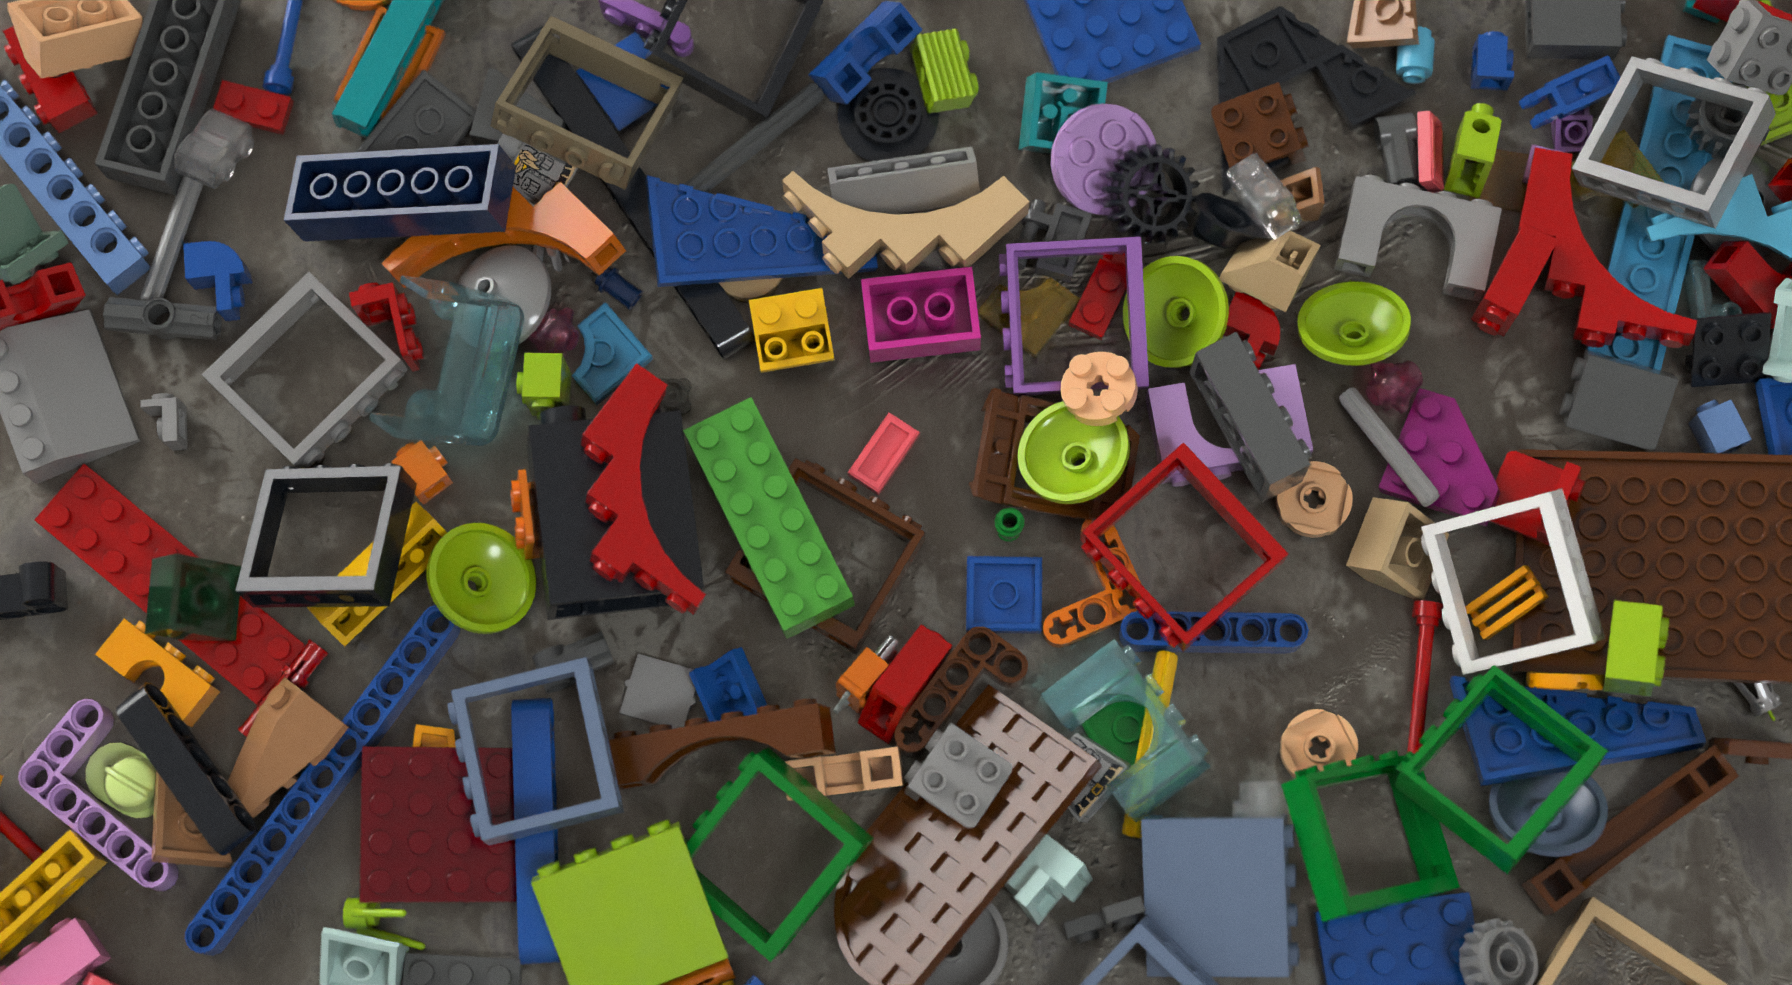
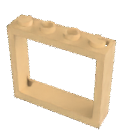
[1533,896,1728,985]

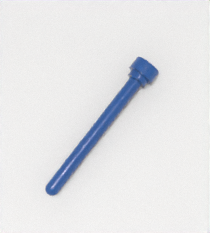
[263,0,303,95]

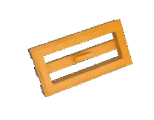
[1465,565,1549,640]

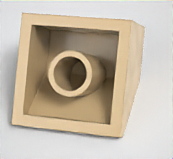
[1346,497,1449,601]

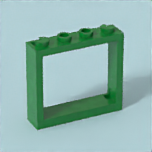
[1394,665,1608,875]
[684,747,874,962]
[1281,750,1460,922]

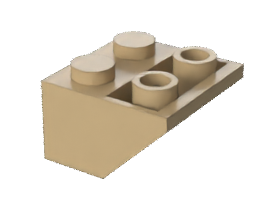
[1219,229,1321,312]

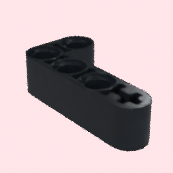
[0,561,68,620]

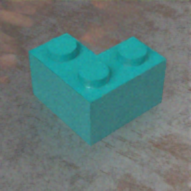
[1018,72,1108,154]

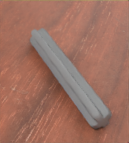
[140,168,206,301]
[1339,387,1440,507]

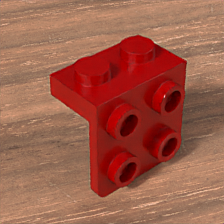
[349,282,424,372]
[1489,451,1586,546]

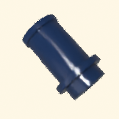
[594,267,644,310]

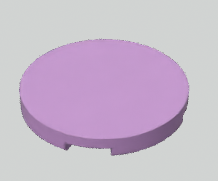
[1051,104,1156,215]

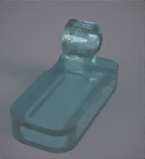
[1684,259,1742,338]

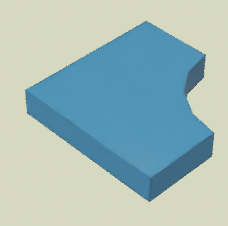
[572,302,653,406]

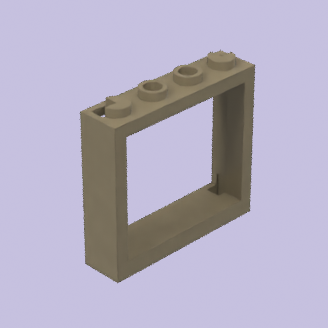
[490,16,683,190]

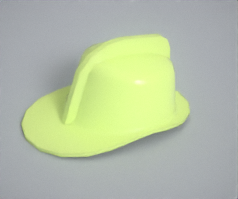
[86,743,156,818]

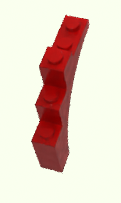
[1517,147,1697,348]
[581,363,706,615]

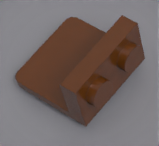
[1211,82,1309,174]

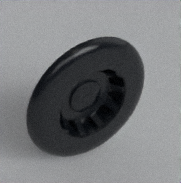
[838,68,939,161]

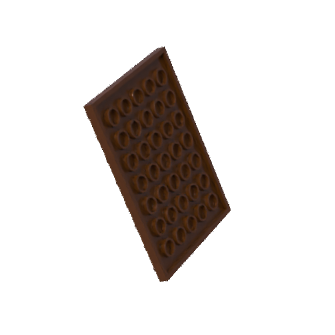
[1513,449,1792,685]

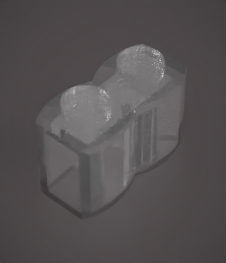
[174,108,254,189]

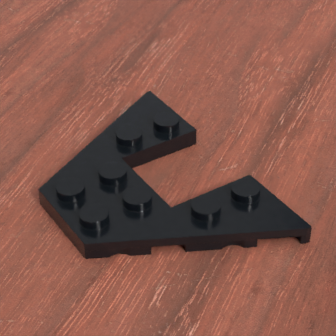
[1216,6,1416,196]

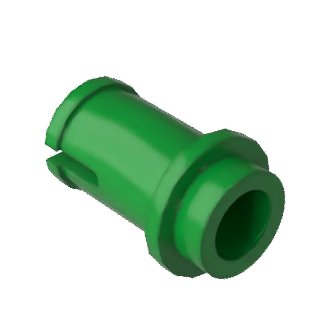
[995,508,1024,542]

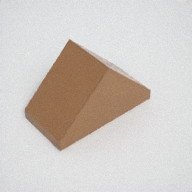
[1258,167,1325,224]

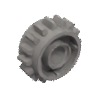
[1459,918,1538,985]

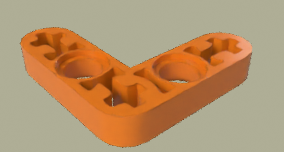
[1042,519,1141,648]

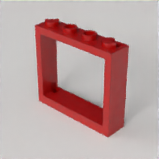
[1080,442,1288,652]

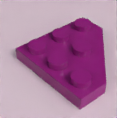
[1378,388,1500,527]

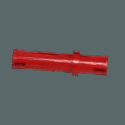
[238,639,329,737]

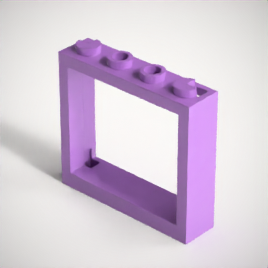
[999,237,1149,396]

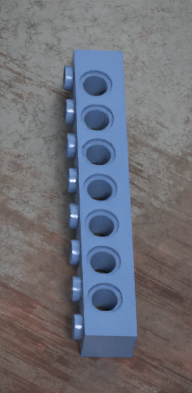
[0,79,151,295]

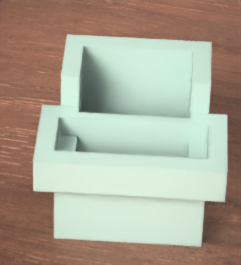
[1004,834,1093,925]

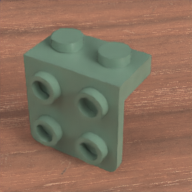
[0,184,69,284]

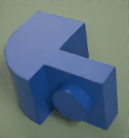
[183,241,253,321]

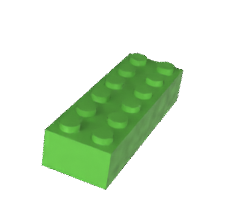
[683,397,855,639]

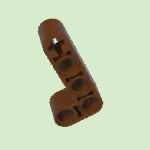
[895,626,1028,757]

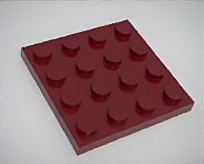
[359,747,517,903]

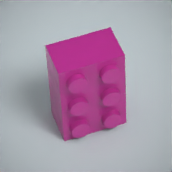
[861,267,981,363]

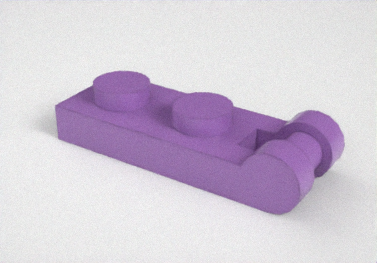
[598,0,694,57]

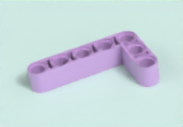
[18,699,178,891]

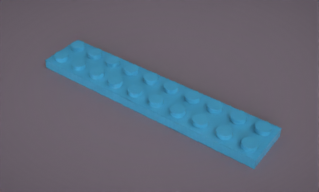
[1586,35,1733,370]

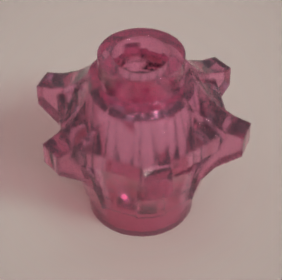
[527,307,579,358]
[1366,360,1423,414]

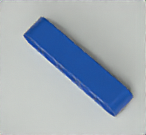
[1119,611,1309,654]

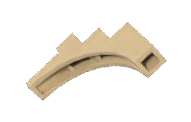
[782,171,1030,279]

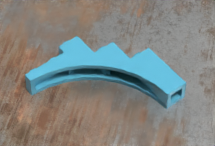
[1645,174,1792,262]

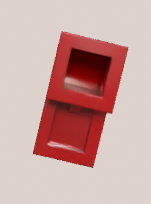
[1223,292,1280,370]

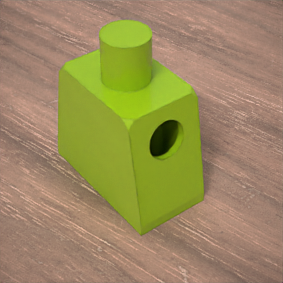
[1443,103,1502,198]

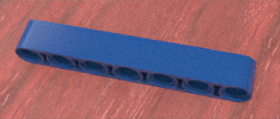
[511,698,561,965]

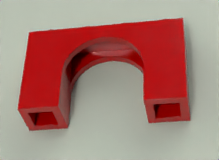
[1703,158,1792,329]

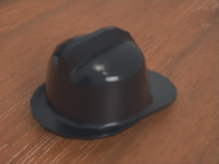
[1193,193,1279,249]

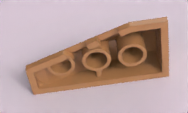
[227,677,349,818]

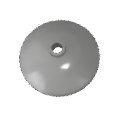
[452,245,551,352]
[923,902,1009,985]

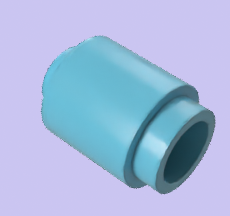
[1396,26,1435,84]

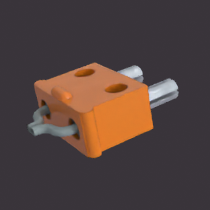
[833,635,899,714]

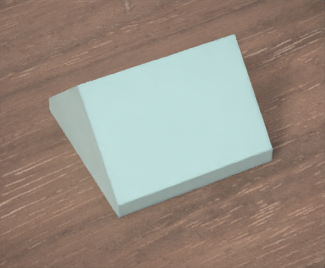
[319,927,410,985]

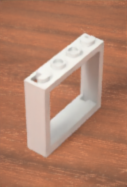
[1421,489,1605,675]

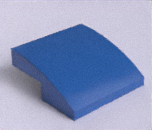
[575,31,669,132]

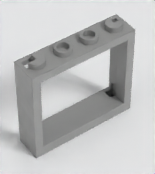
[1572,56,1776,229]
[202,272,408,468]

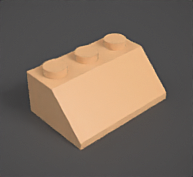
[7,0,143,79]

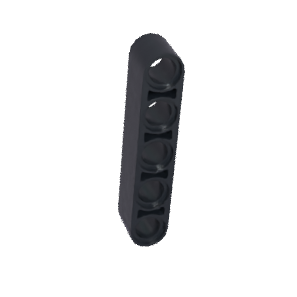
[116,682,257,856]

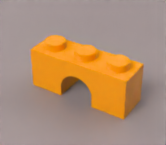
[95,618,220,728]

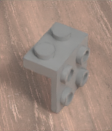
[1706,0,1792,95]
[903,723,1012,829]

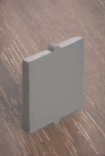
[619,654,696,729]

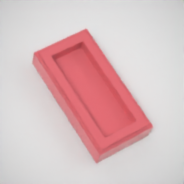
[1417,111,1444,193]
[847,413,920,495]

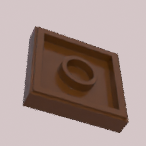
[1709,737,1792,765]

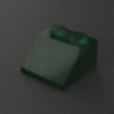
[145,553,242,641]

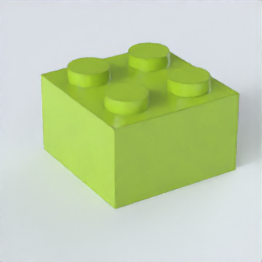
[1603,600,1669,697]

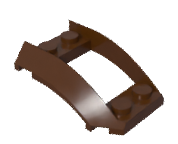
[969,388,1140,520]

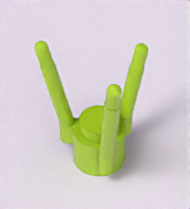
[343,898,425,950]

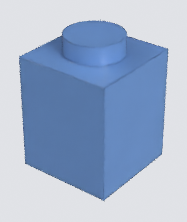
[1688,400,1752,454]

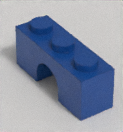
[808,1,923,104]

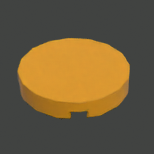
[1526,672,1605,690]

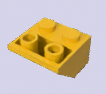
[749,288,835,373]

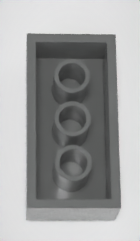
[1190,332,1312,502]

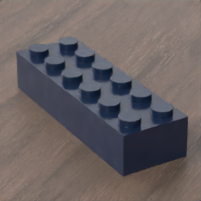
[284,144,516,241]

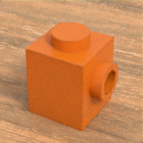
[391,440,453,505]

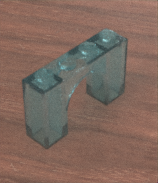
[1041,639,1211,823]

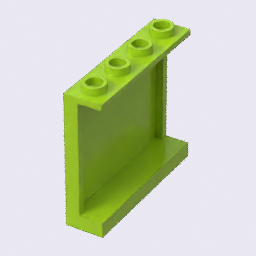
[531,819,728,985]

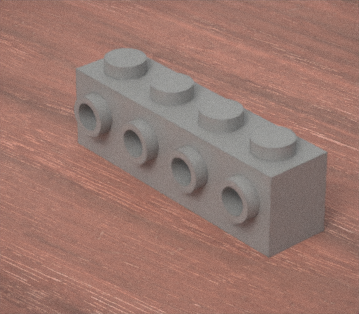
[827,146,980,215]

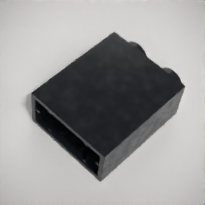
[526,404,704,620]

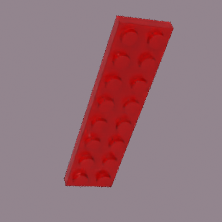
[34,463,305,705]

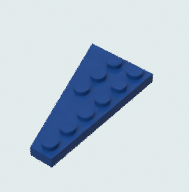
[645,175,878,287]
[1449,676,1707,786]

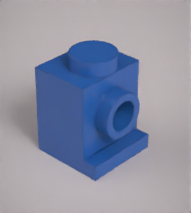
[1471,31,1514,91]

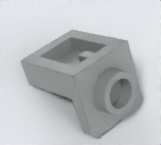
[140,393,187,451]

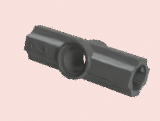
[103,297,222,341]

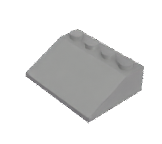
[0,309,141,484]

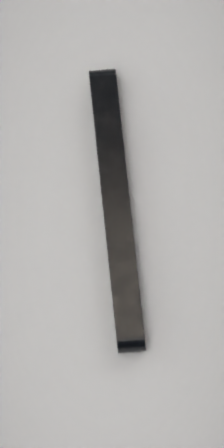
[511,25,755,360]

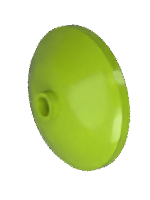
[1123,256,1229,368]
[1297,281,1411,366]
[1018,401,1130,504]
[426,523,536,634]

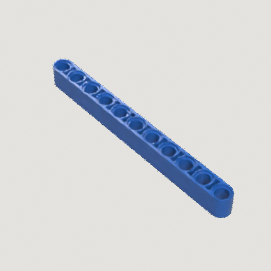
[185,605,461,956]

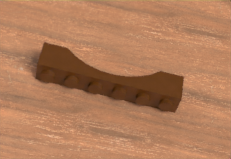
[609,698,836,790]
[1522,745,1739,917]

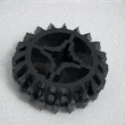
[1101,144,1200,244]

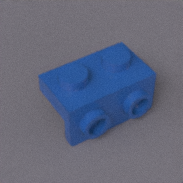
[689,647,767,722]

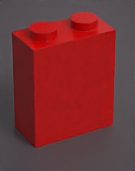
[1471,222,1558,337]

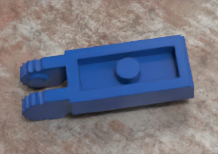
[1518,55,1621,129]

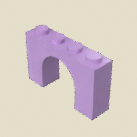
[1145,364,1313,487]

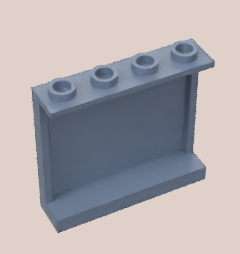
[1141,814,1299,977]

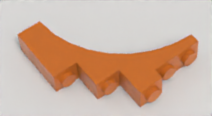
[381,182,626,288]

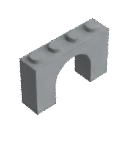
[1334,175,1502,302]

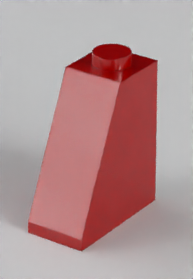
[857,624,952,744]

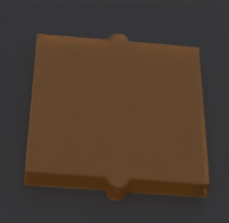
[1469,149,1529,212]

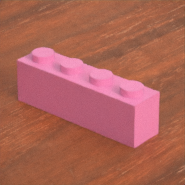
[0,918,111,985]

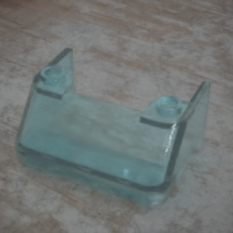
[369,275,524,446]

